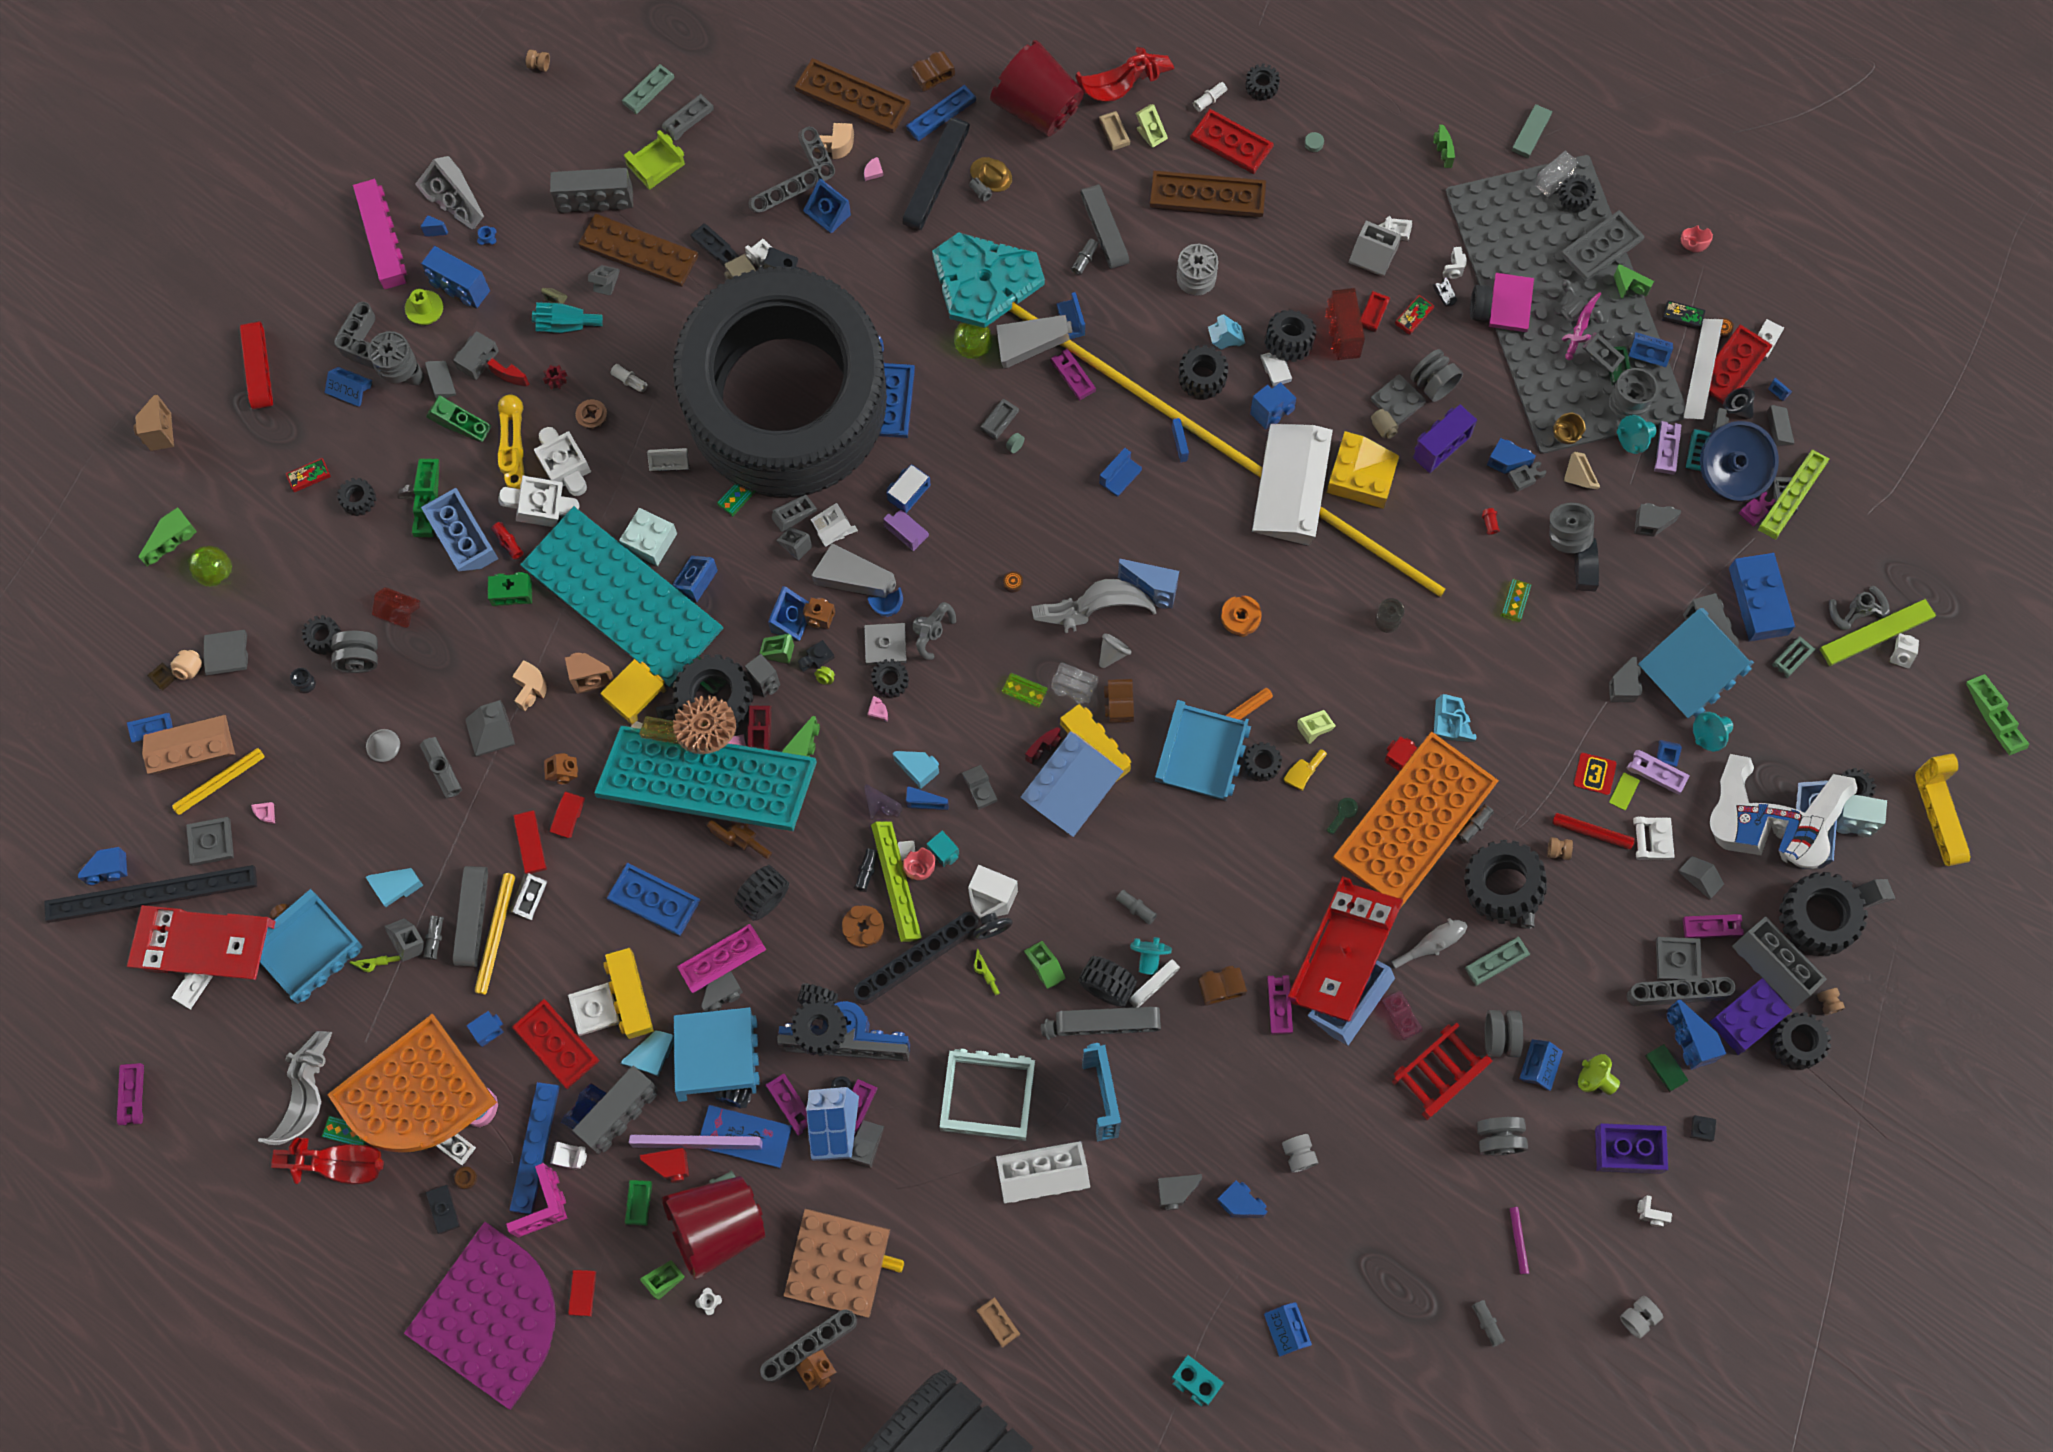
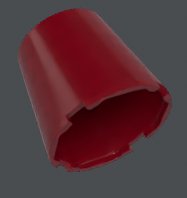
[990,40,1084,136]
[662,1176,765,1280]

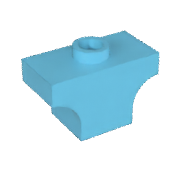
[1208,314,1245,350]

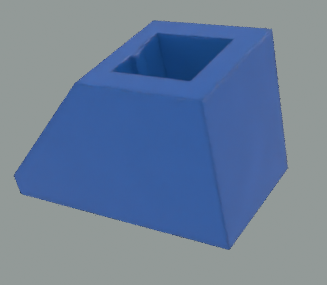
[1487,438,1536,474]
[78,847,127,885]
[1216,1180,1268,1218]

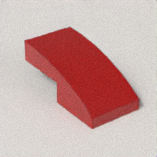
[487,358,529,387]
[550,792,585,838]

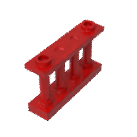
[1392,1023,1493,1121]

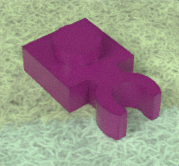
[1739,492,1776,527]

